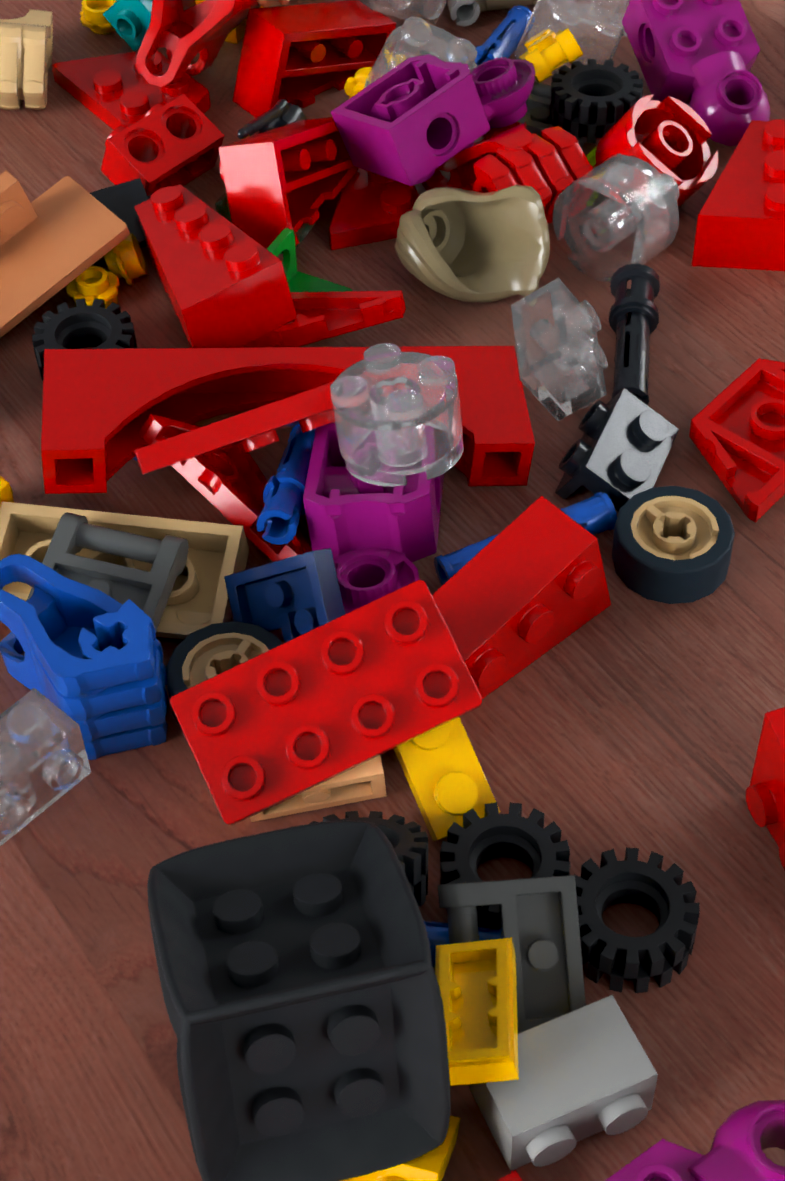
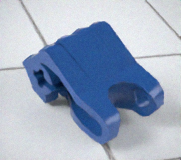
[0,554,169,760]

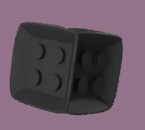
[147,820,451,1181]

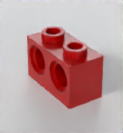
[101,93,225,196]

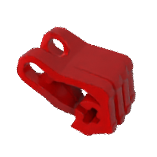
[136,0,261,87]
[422,121,595,225]

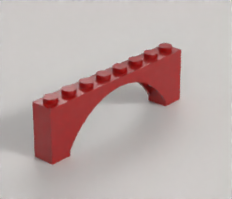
[41,346,535,494]

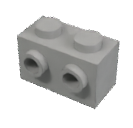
[470,995,658,1171]

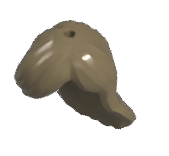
[395,185,550,303]

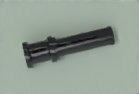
[609,264,660,405]

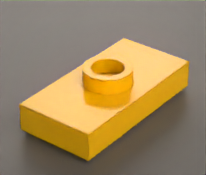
[435,937,519,1086]

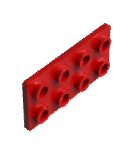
[170,580,482,825]

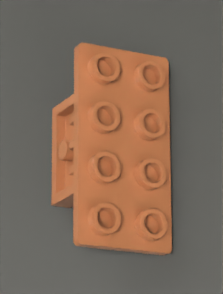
[0,170,130,338]

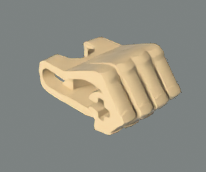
[0,9,53,110]

